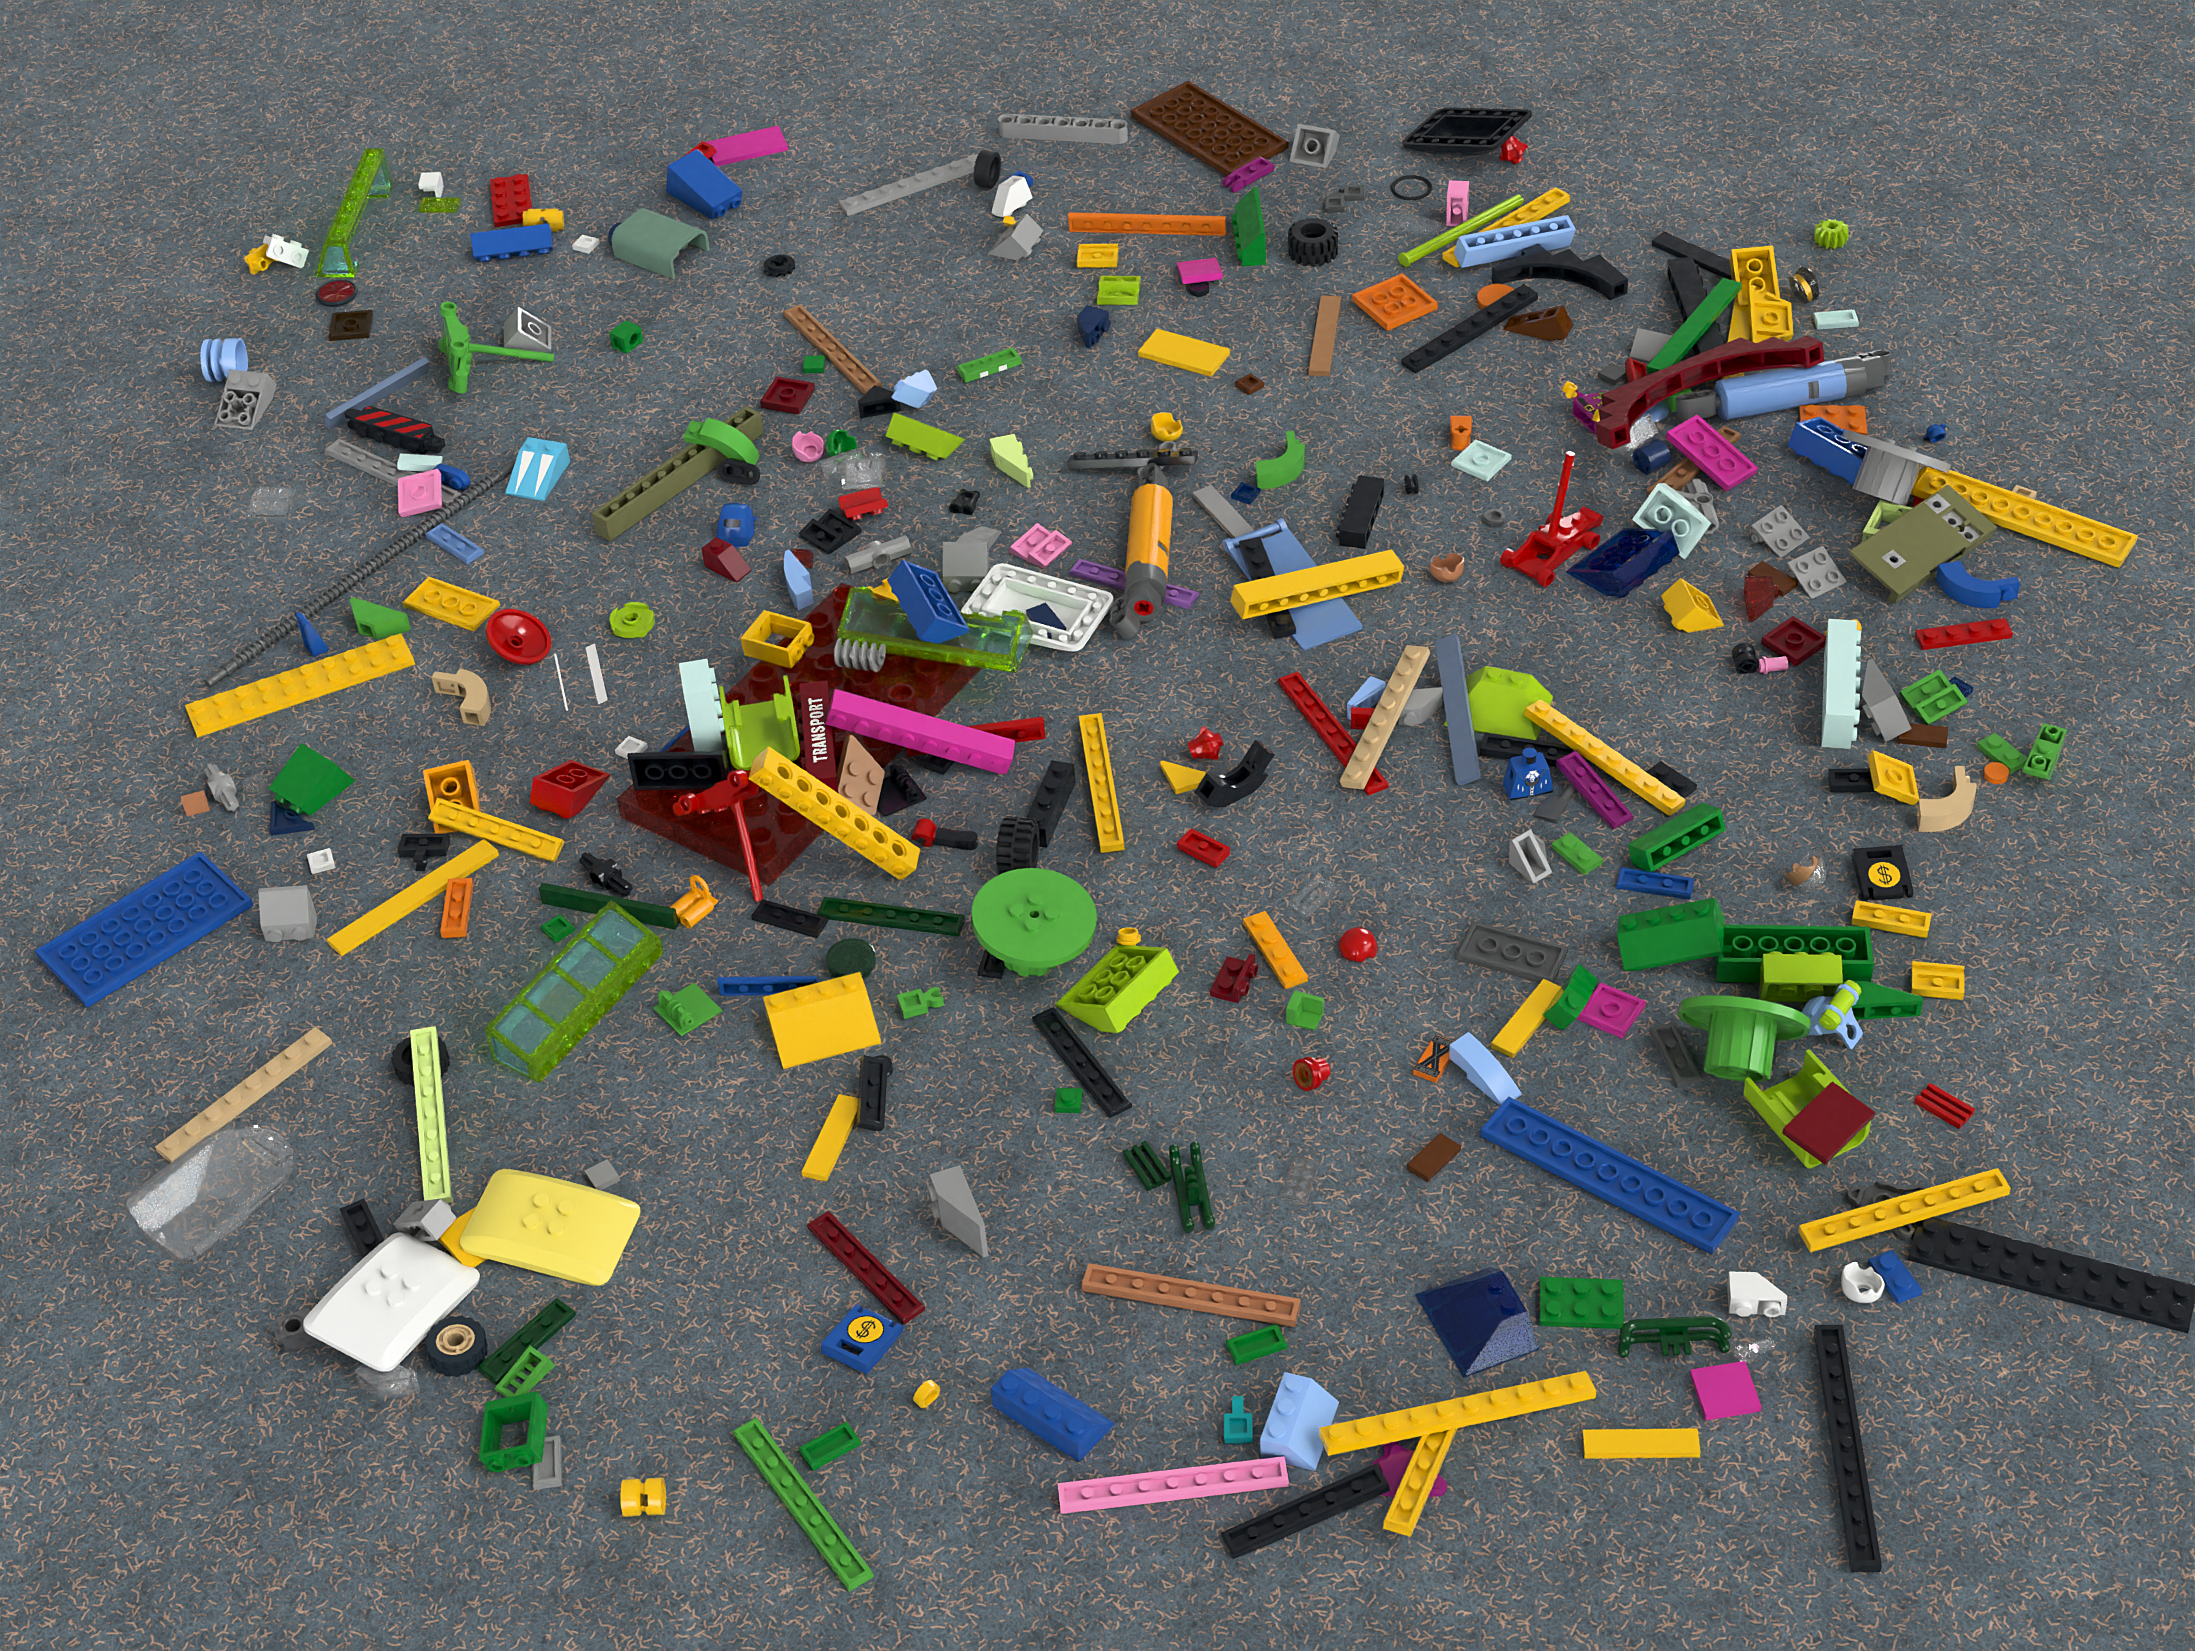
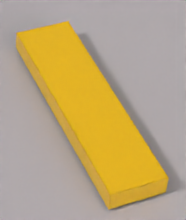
[1491,979,1561,1058]
[802,1094,858,1182]
[1582,1428,1700,1459]

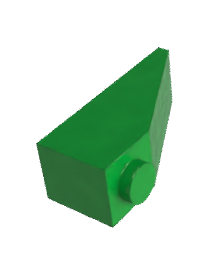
[1542,963,1598,1030]
[1843,981,1923,1020]

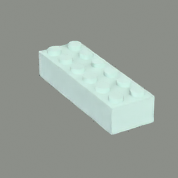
[1821,619,1861,749]

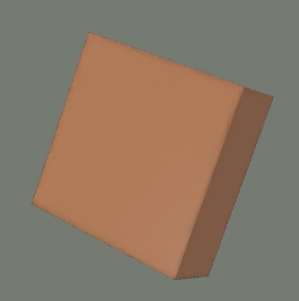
[181,790,210,816]

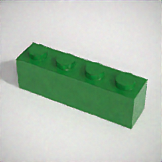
[1627,803,1726,872]

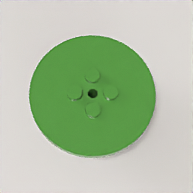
[971,868,1097,977]
[1678,995,1811,1083]

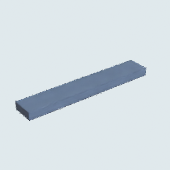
[325,357,429,430]

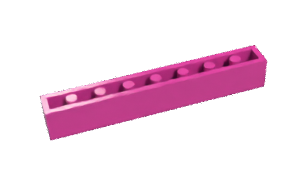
[825,689,1015,774]

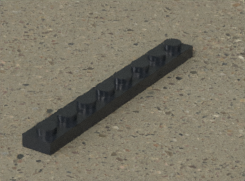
[1401,284,1538,374]

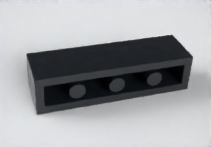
[1336,475,1384,549]
[1026,760,1076,848]

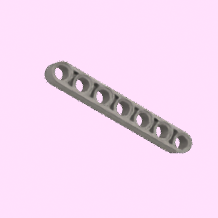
[998,114,1128,144]

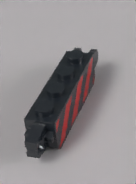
[344,406,446,454]

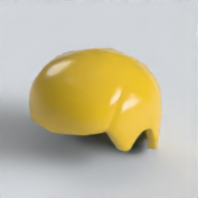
[1151,412,1183,442]

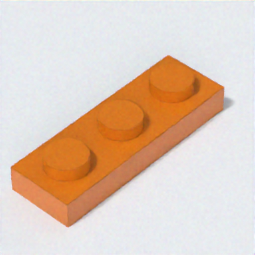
[440,878,474,938]

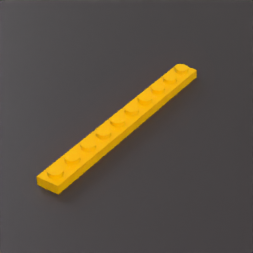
[1319,1371,1596,1456]

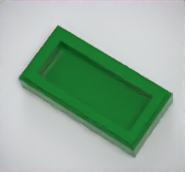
[1226,1324,1287,1365]
[798,1421,861,1471]

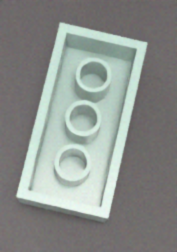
[679,659,728,752]

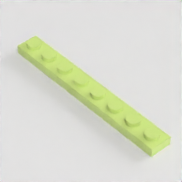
[410,1026,452,1203]

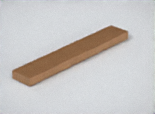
[1309,296,1341,376]
[1647,426,1741,495]

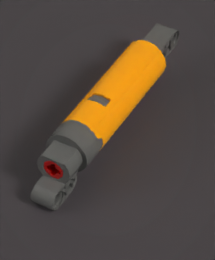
[1110,463,1173,640]

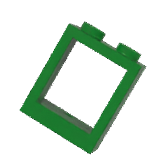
[479,1391,548,1472]

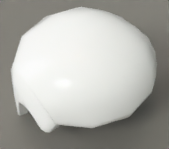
[1841,1262,1885,1303]

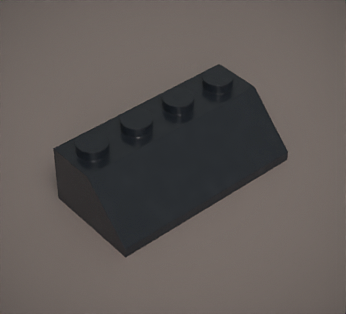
[627,751,732,790]

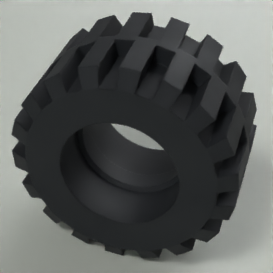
[1288,218,1338,267]
[996,816,1039,875]

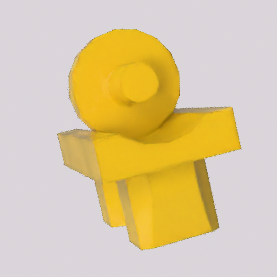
[244,243,279,275]

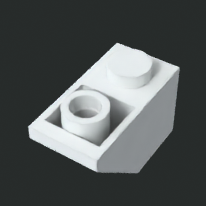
[992,176,1033,217]
[1727,1272,1787,1317]

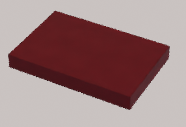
[1782,1081,1875,1165]

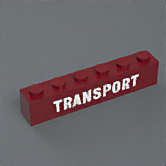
[796,681,839,794]

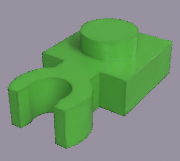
[897,987,944,1019]

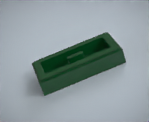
[1123,1140,1171,1191]

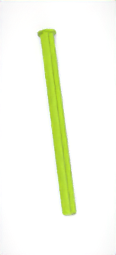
[1398,194,1524,268]

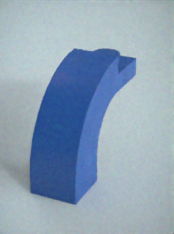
[1936,561,2020,608]

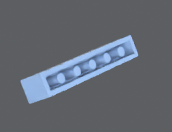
[1454,215,1576,268]

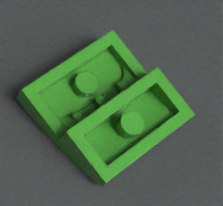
[1899,669,1968,725]

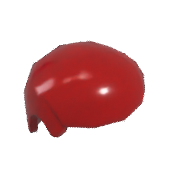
[1338,927,1379,963]

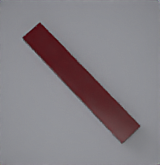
[807,1211,925,1325]

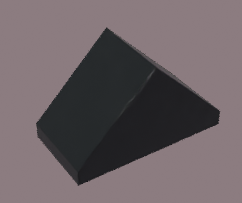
[858,385,901,419]

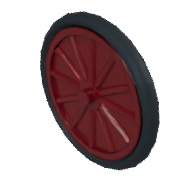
[316,280,358,307]

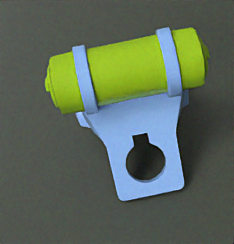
[1801,980,1863,1049]

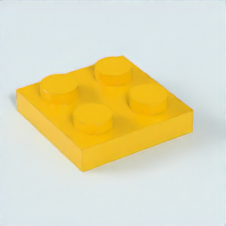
[1867,750,1919,805]

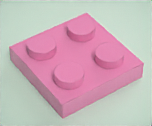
[398,469,442,517]

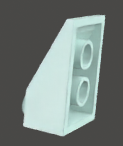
[1632,483,1712,559]

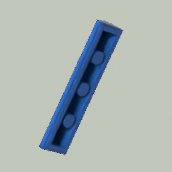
[717,976,820,996]

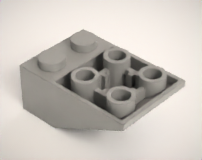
[214,369,277,430]

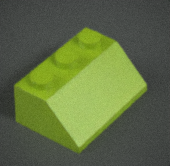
[885,413,965,461]
[1759,952,1843,1002]

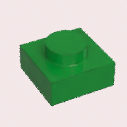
[1055,1088,1083,1113]

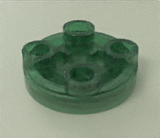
[826,938,876,979]

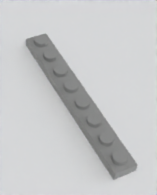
[839,154,978,216]

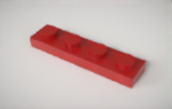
[1915,618,2013,650]

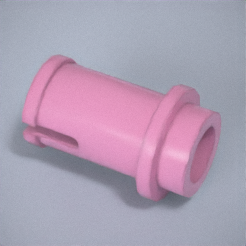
[1757,656,1788,675]

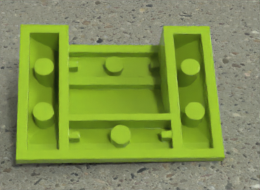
[1444,666,1553,740]

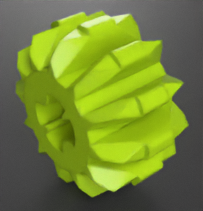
[1814,218,1849,250]

